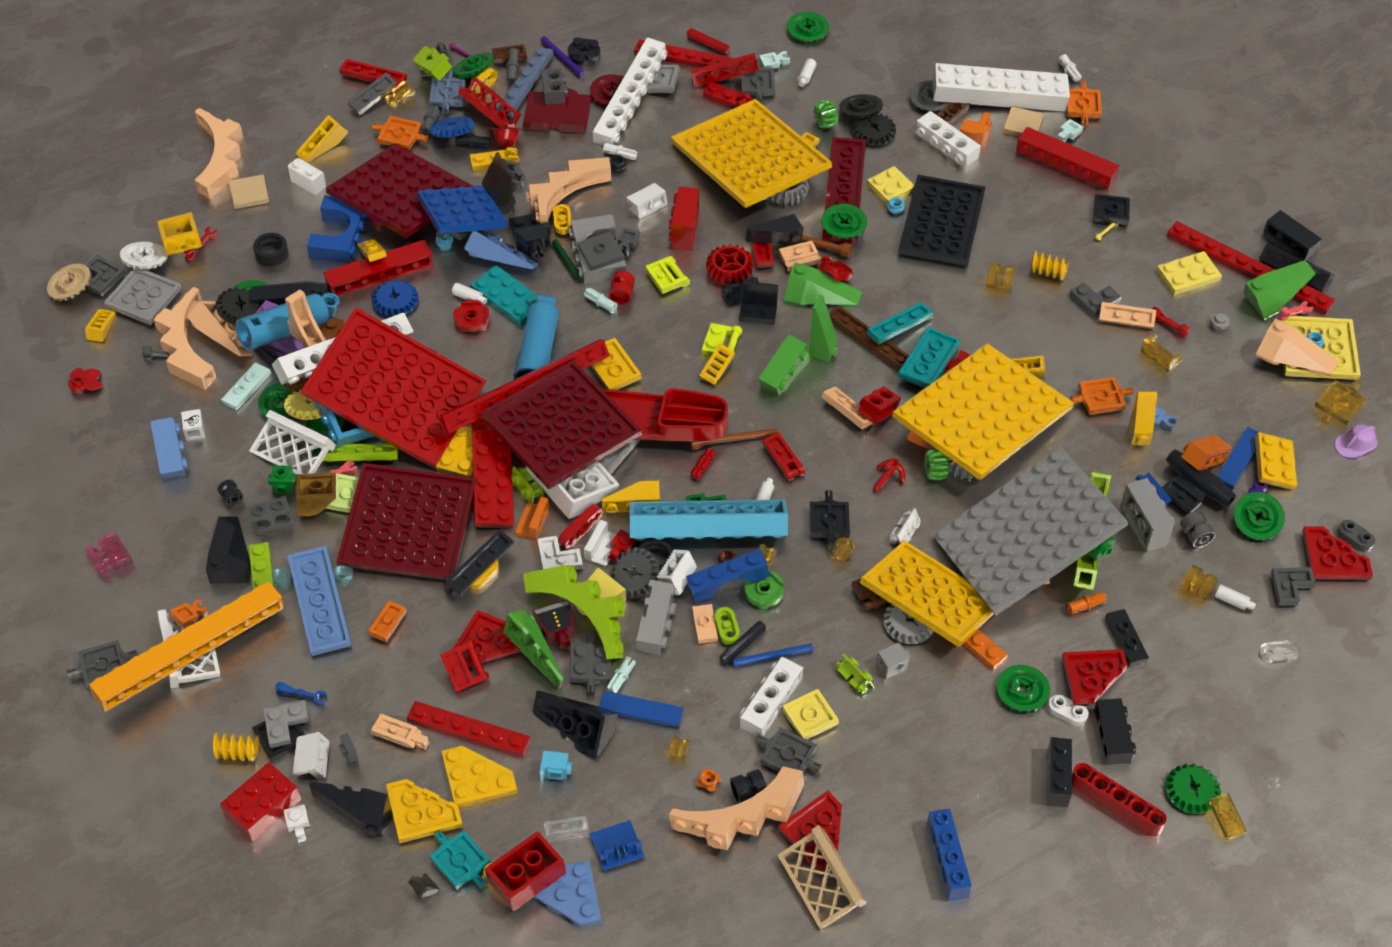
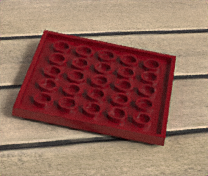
[326,144,474,238]
[481,360,642,490]
[336,463,477,580]

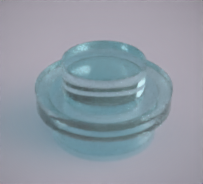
[333,565,354,584]
[272,568,292,587]

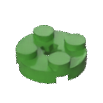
[744,571,784,610]

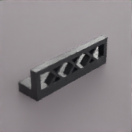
[1259,243,1335,291]
[444,529,514,596]

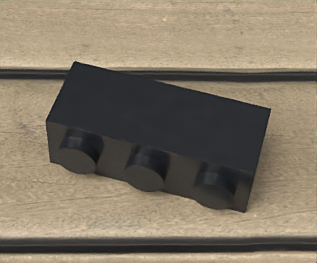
[1263,210,1322,260]
[1094,698,1136,765]
[1047,737,1072,807]

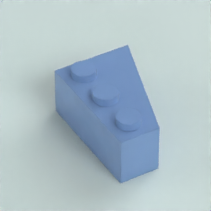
[150,417,188,480]

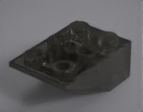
[482,152,516,215]

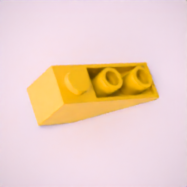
[602,480,660,513]

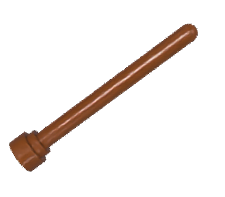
[799,235,853,258]
[690,428,780,450]

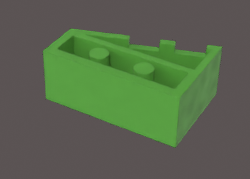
[758,334,812,396]

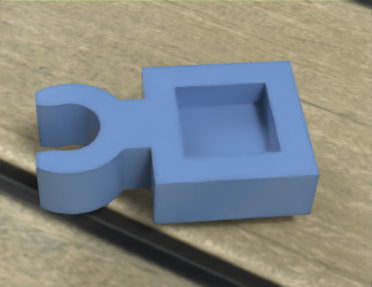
[1154,407,1177,431]

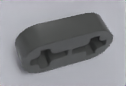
[503,161,526,189]

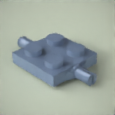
[429,70,466,114]

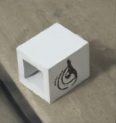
[181,409,205,441]

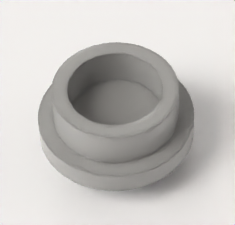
[1211,313,1230,330]

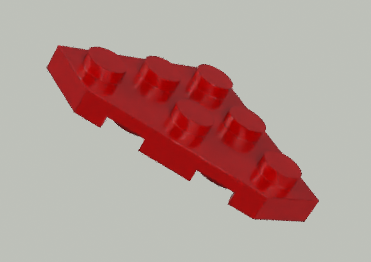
[1302,526,1373,580]
[453,610,521,668]
[1062,649,1127,705]
[779,790,842,876]

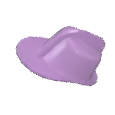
[1335,424,1378,458]

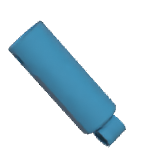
[235,293,339,351]
[513,294,559,380]

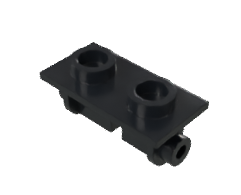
[721,277,759,304]

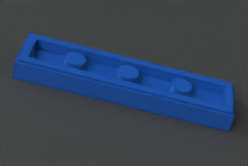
[1218,427,1258,490]
[599,691,684,728]

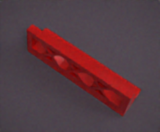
[691,53,759,88]
[458,77,522,128]

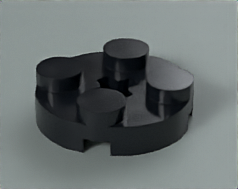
[568,37,601,66]

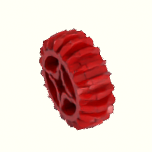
[706,244,754,286]

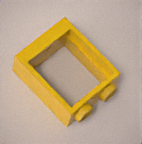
[157,212,202,256]

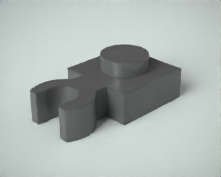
[617,227,640,256]
[338,733,359,767]

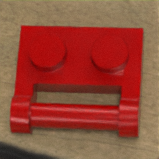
[440,640,490,692]

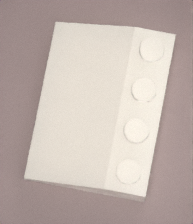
[525,461,619,519]

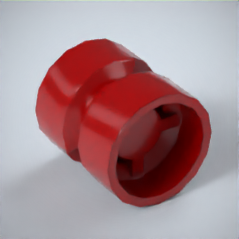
[608,271,635,305]

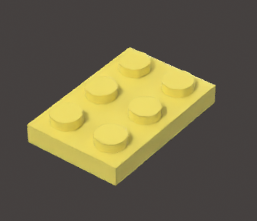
[1156,251,1222,295]

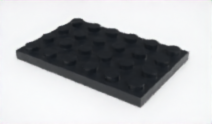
[898,175,986,266]

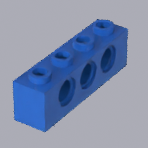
[927,808,972,901]

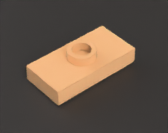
[692,604,718,644]

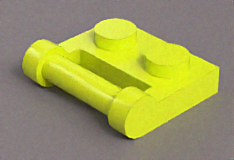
[645,256,690,294]
[701,323,742,357]

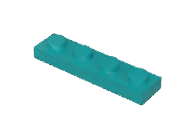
[867,302,934,345]

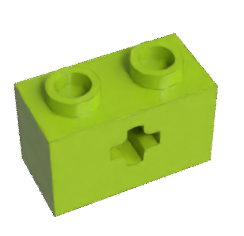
[412,46,452,81]

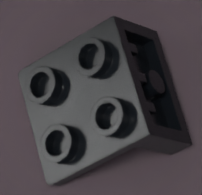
[739,281,778,325]

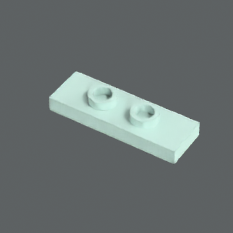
[221,362,271,411]

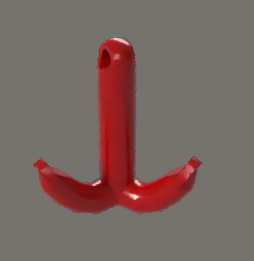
[873,458,905,492]

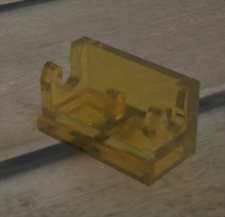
[1140,334,1183,373]

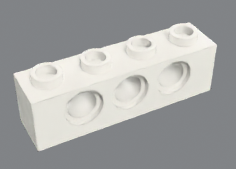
[915,111,981,168]
[739,657,803,737]

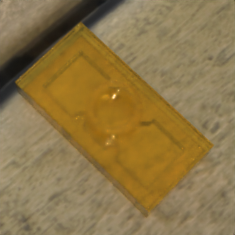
[1208,793,1247,840]

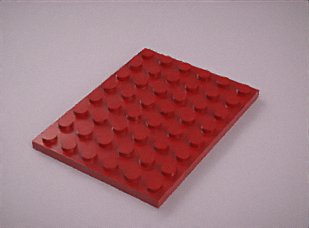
[300,307,487,469]

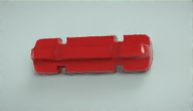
[691,448,715,480]

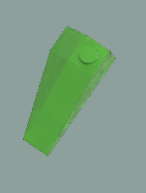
[1243,260,1315,320]
[783,263,862,307]
[809,295,839,363]
[503,610,564,689]

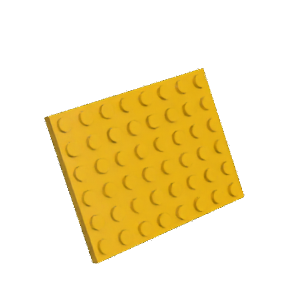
[671,99,832,208]
[892,343,1074,480]

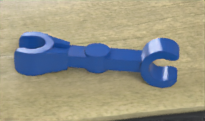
[275,682,327,706]

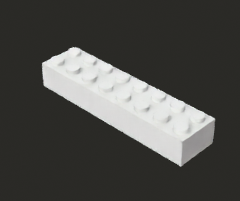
[932,63,1070,112]

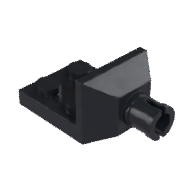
[508,213,551,260]

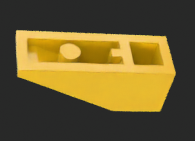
[295,115,348,163]
[1128,392,1157,445]

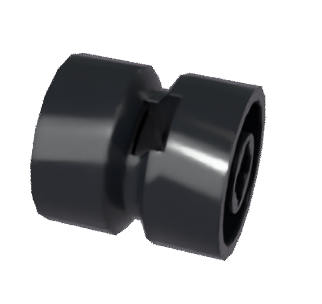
[730,769,767,804]

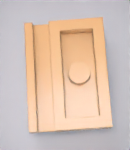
[779,241,821,272]

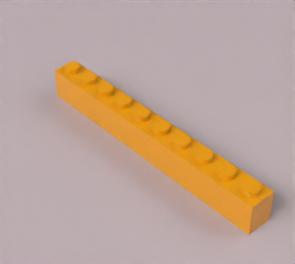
[89,581,283,712]

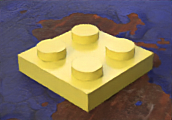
[867,166,915,204]
[782,689,839,740]

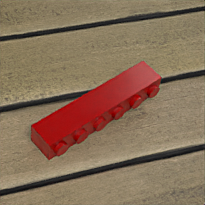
[1016,127,1120,190]
[323,240,434,297]

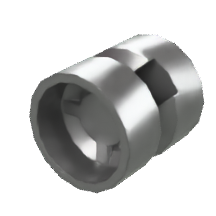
[1180,511,1216,548]

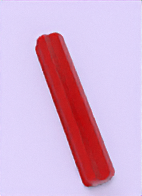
[687,28,730,54]

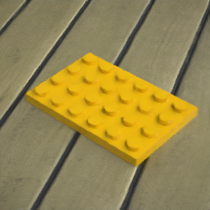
[860,541,994,647]

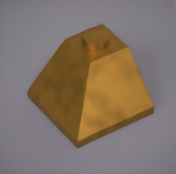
[296,473,336,516]

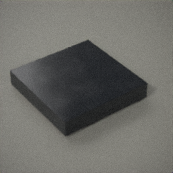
[1093,194,1130,225]
[252,721,305,762]

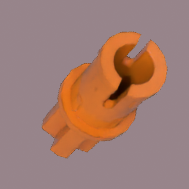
[1066,592,1107,615]

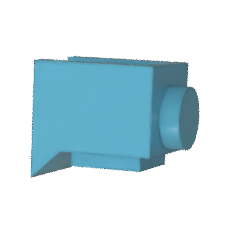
[539,751,572,781]

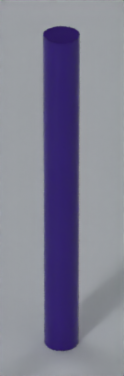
[541,36,585,77]

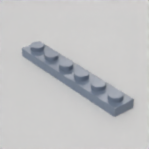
[497,47,554,118]

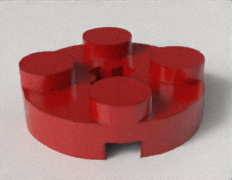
[818,256,854,282]
[453,300,490,332]

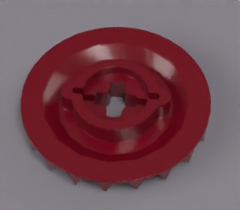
[590,74,624,106]

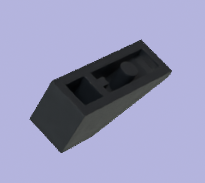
[745,214,804,245]

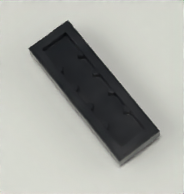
[1105,609,1149,667]

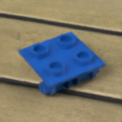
[590,820,645,871]

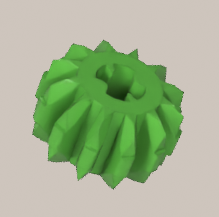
[813,99,839,129]
[923,448,949,481]

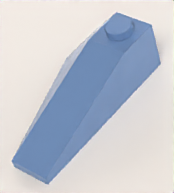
[464,230,539,269]

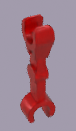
[183,227,217,261]
[1152,306,1189,338]

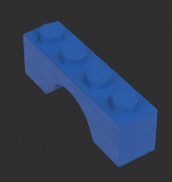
[686,549,770,604]

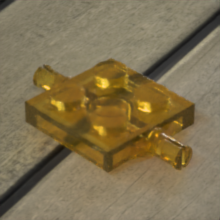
[1315,380,1368,425]

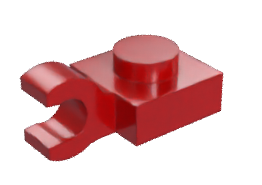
[607,529,636,562]

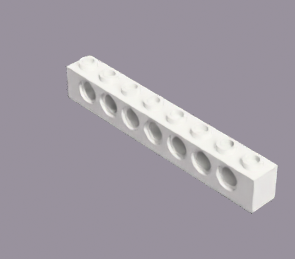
[593,37,667,146]
[272,313,414,385]

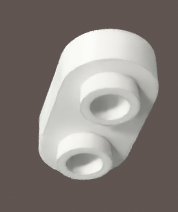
[1048,695,1089,726]

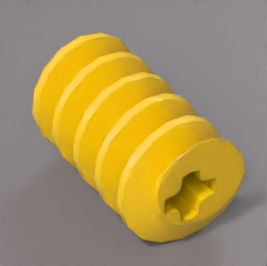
[1030,250,1070,281]
[213,733,260,762]

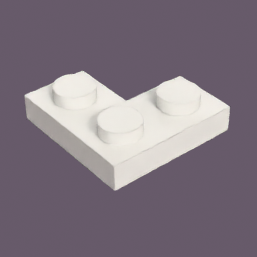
[537,536,583,570]

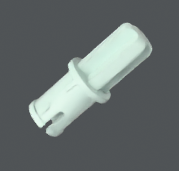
[584,288,618,313]
[606,657,636,693]

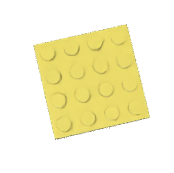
[1278,316,1361,380]

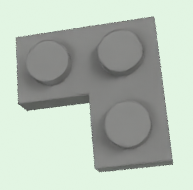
[263,700,309,748]

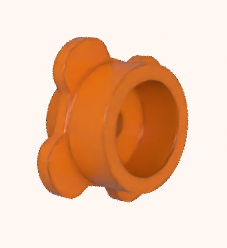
[696,769,721,792]

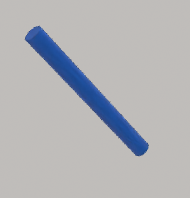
[733,643,813,667]

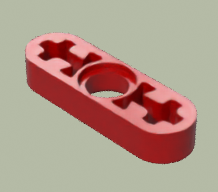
[558,504,603,549]

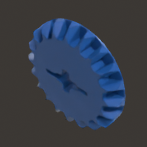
[430,117,474,137]
[371,279,419,317]

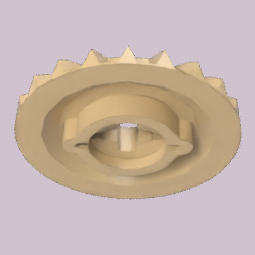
[47,264,92,301]

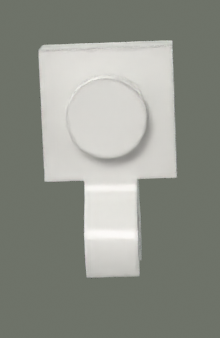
[283,804,310,843]

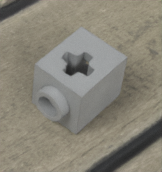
[876,643,910,678]

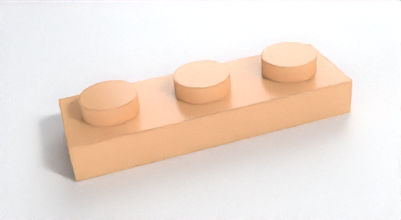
[1099,302,1156,329]
[822,387,874,429]

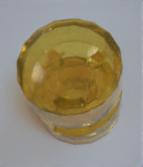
[986,263,1015,289]
[1181,564,1219,601]

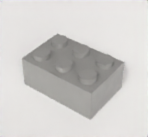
[1120,478,1175,552]

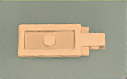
[370,714,430,750]

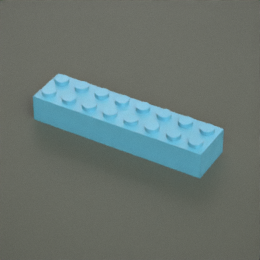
[630,499,788,540]

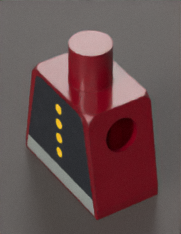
[533,600,575,649]

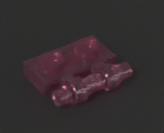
[85,531,134,578]

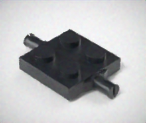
[810,490,850,549]

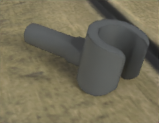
[142,345,169,360]

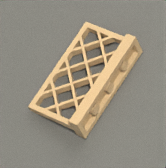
[778,825,867,930]

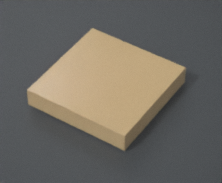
[1003,106,1044,137]
[229,174,269,209]

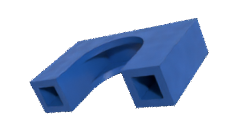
[307,195,368,263]

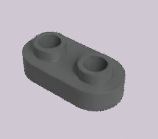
[1337,520,1375,551]

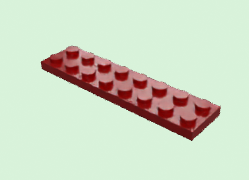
[471,396,514,529]

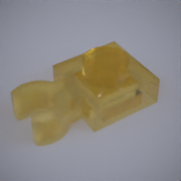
[385,80,416,109]

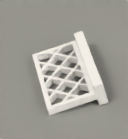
[249,410,336,474]
[157,609,220,689]

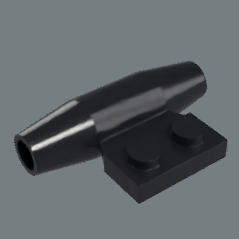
[1162,449,1236,514]

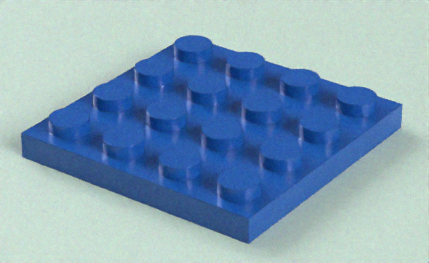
[417,185,507,234]

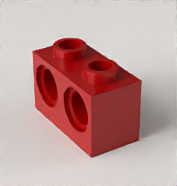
[858,386,901,425]

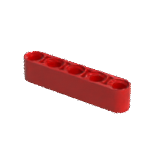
[1072,763,1167,836]

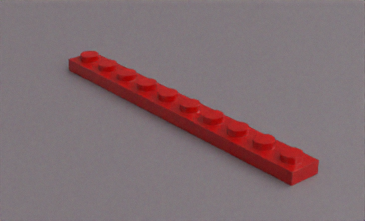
[1167,221,1335,315]
[440,339,610,433]

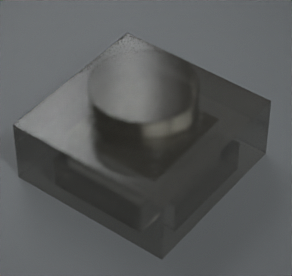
[408,873,439,897]

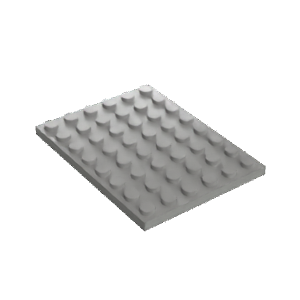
[932,446,1129,616]

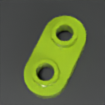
[715,607,740,645]

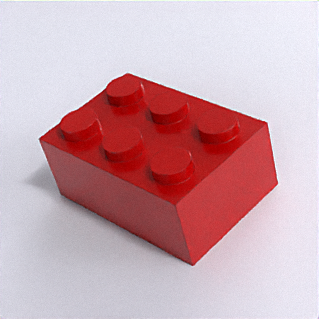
[668,187,700,251]
[220,762,301,842]
[485,831,566,912]

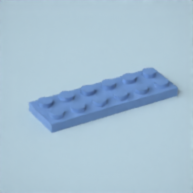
[287,546,351,656]

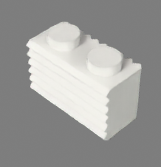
[288,158,326,195]
[657,550,697,596]

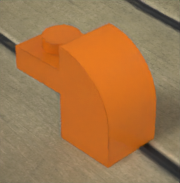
[959,112,992,145]

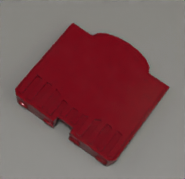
[523,88,592,133]

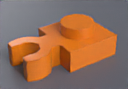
[169,599,208,628]

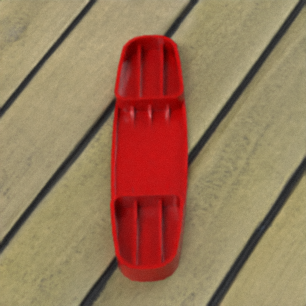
[602,388,729,441]

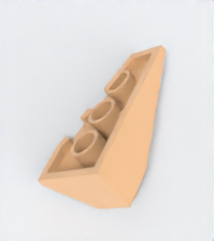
[187,301,253,356]
[1255,318,1339,376]

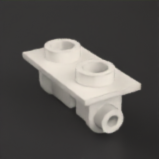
[889,508,921,544]

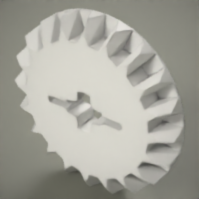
[120,242,168,270]

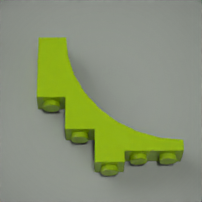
[1073,470,1111,590]
[523,565,625,660]

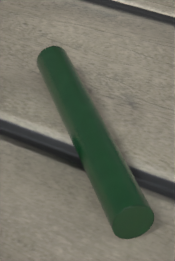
[552,239,580,280]

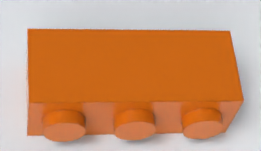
[1181,435,1233,471]

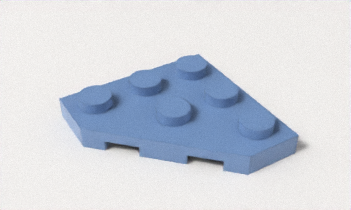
[533,860,602,927]

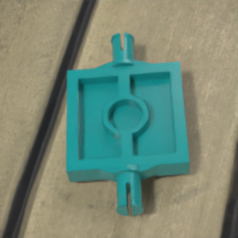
[429,830,491,890]

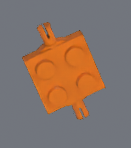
[1067,81,1102,125]
[372,116,428,151]
[1070,377,1134,415]

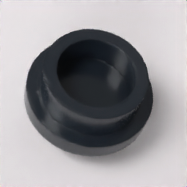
[610,155,626,171]

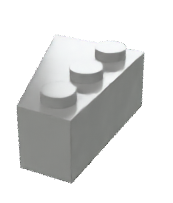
[636,580,676,656]

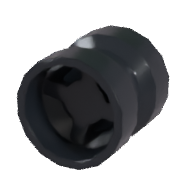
[217,479,244,507]

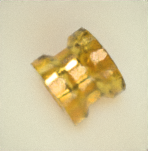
[832,537,856,562]
[758,544,777,567]
[668,735,691,760]

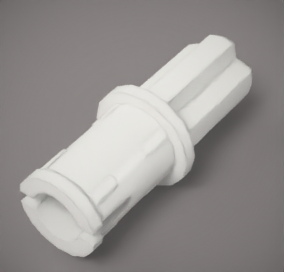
[1058,54,1082,82]
[603,142,637,160]

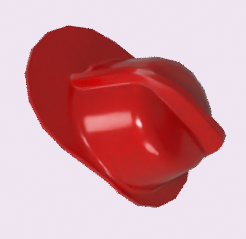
[485,127,523,147]

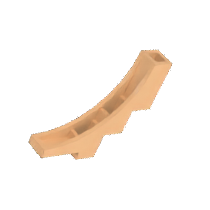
[194,108,243,199]
[526,157,611,224]
[154,287,216,390]
[285,290,326,364]
[669,767,804,850]

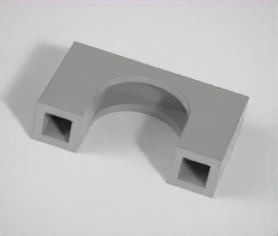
[568,214,626,284]

